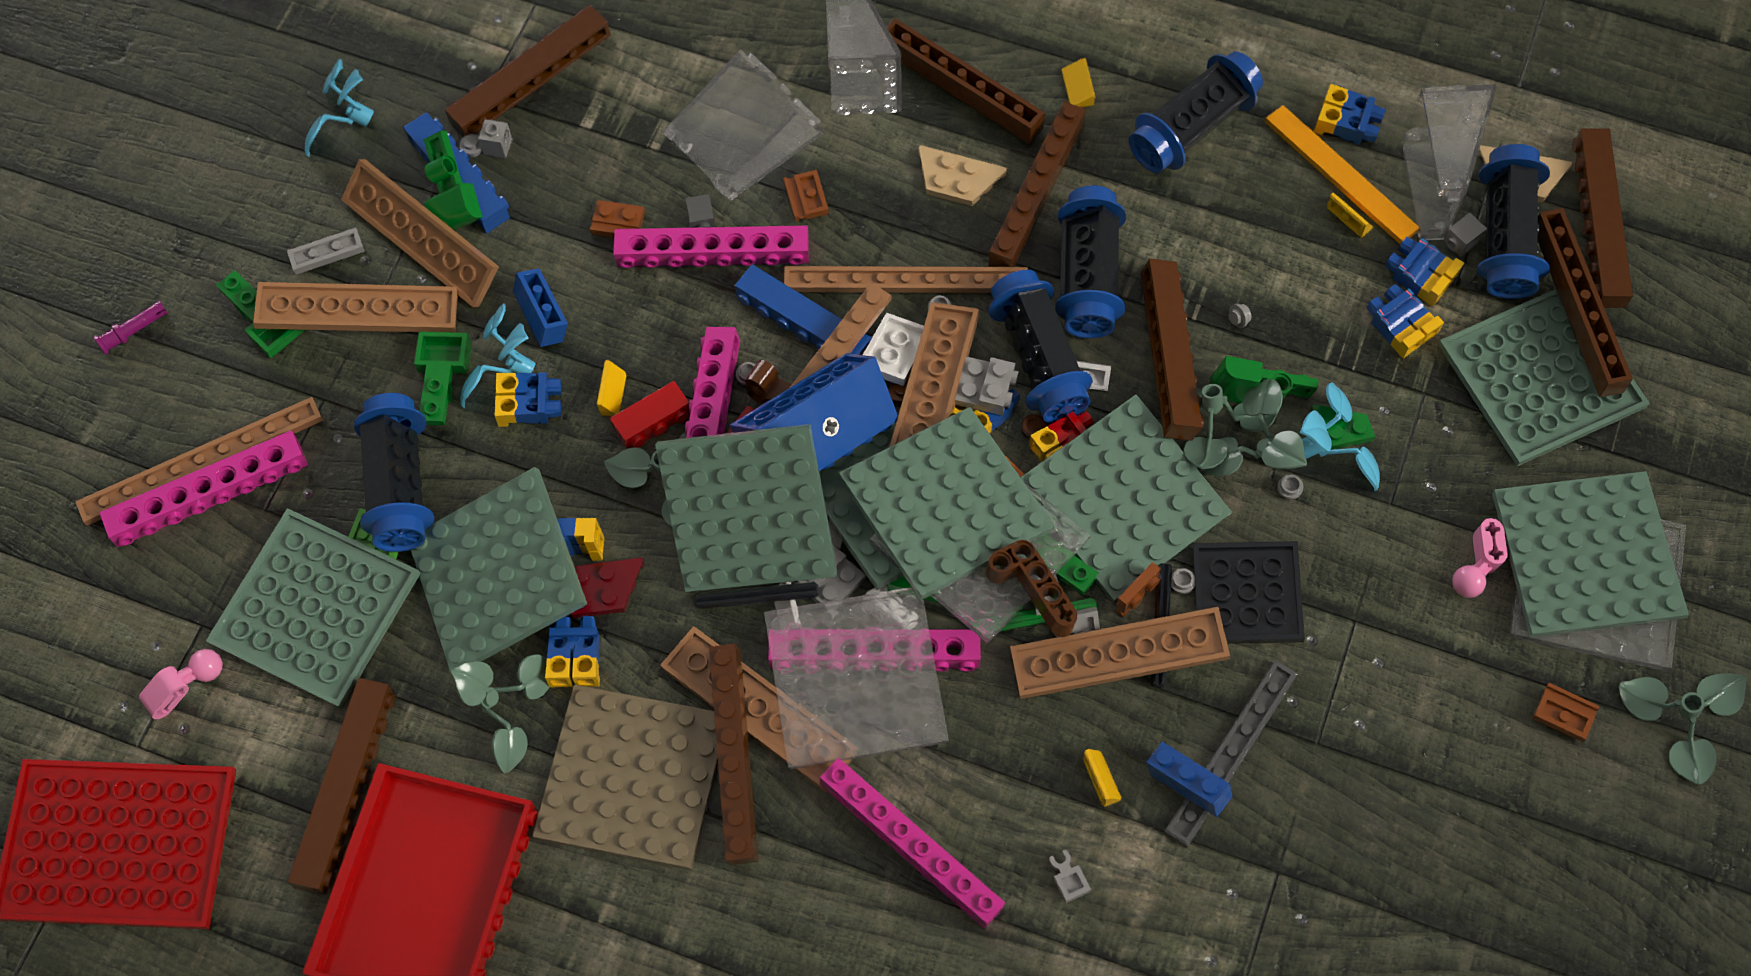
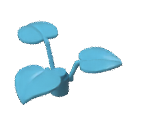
[305,59,374,157]
[460,303,536,408]
[1300,382,1380,491]

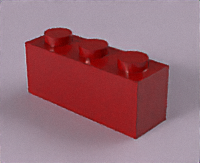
[610,381,690,449]

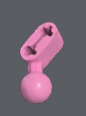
[1452,518,1507,598]
[139,649,223,720]

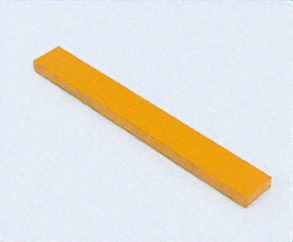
[1265,105,1420,244]

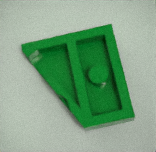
[1310,404,1375,450]

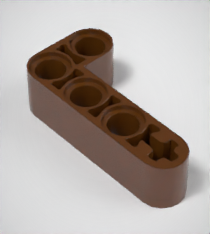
[745,360,792,405]
[986,540,1077,637]

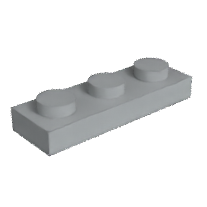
[287,228,365,275]

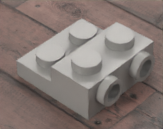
[955,357,1019,415]
[793,544,866,615]

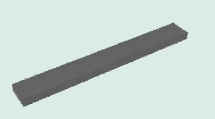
[1164,660,1298,848]

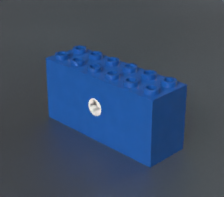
[730,353,898,471]

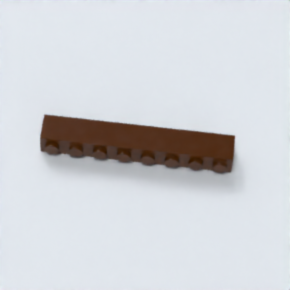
[445,5,611,137]
[881,18,1045,144]
[989,101,1086,267]
[1572,128,1633,308]
[1537,208,1633,398]
[1140,258,1204,441]
[709,643,759,865]
[288,678,396,896]

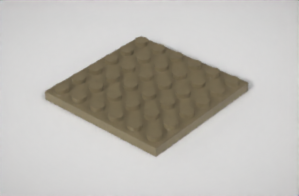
[532,685,718,871]

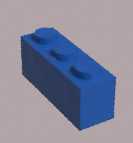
[513,268,568,347]
[1146,742,1233,817]

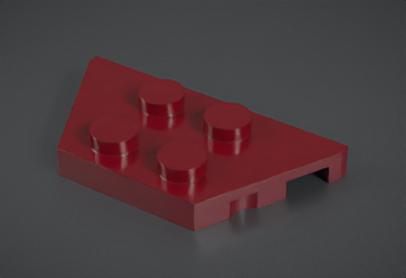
[570,557,644,619]

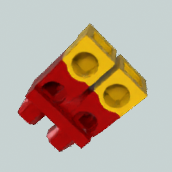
[1029,411,1094,462]

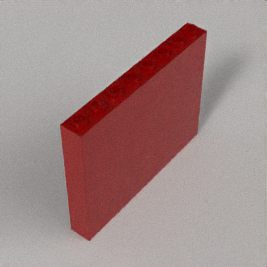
[302,763,538,976]

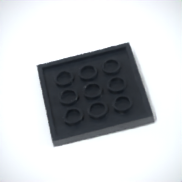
[1193,541,1305,644]

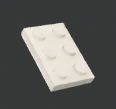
[863,313,924,386]

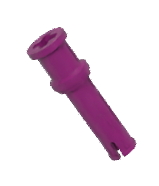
[93,300,168,355]

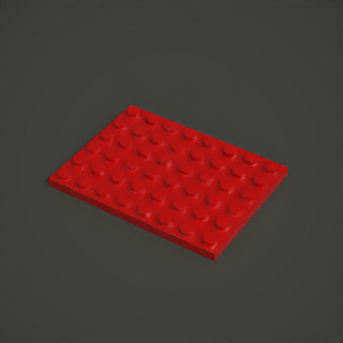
[0,759,236,929]

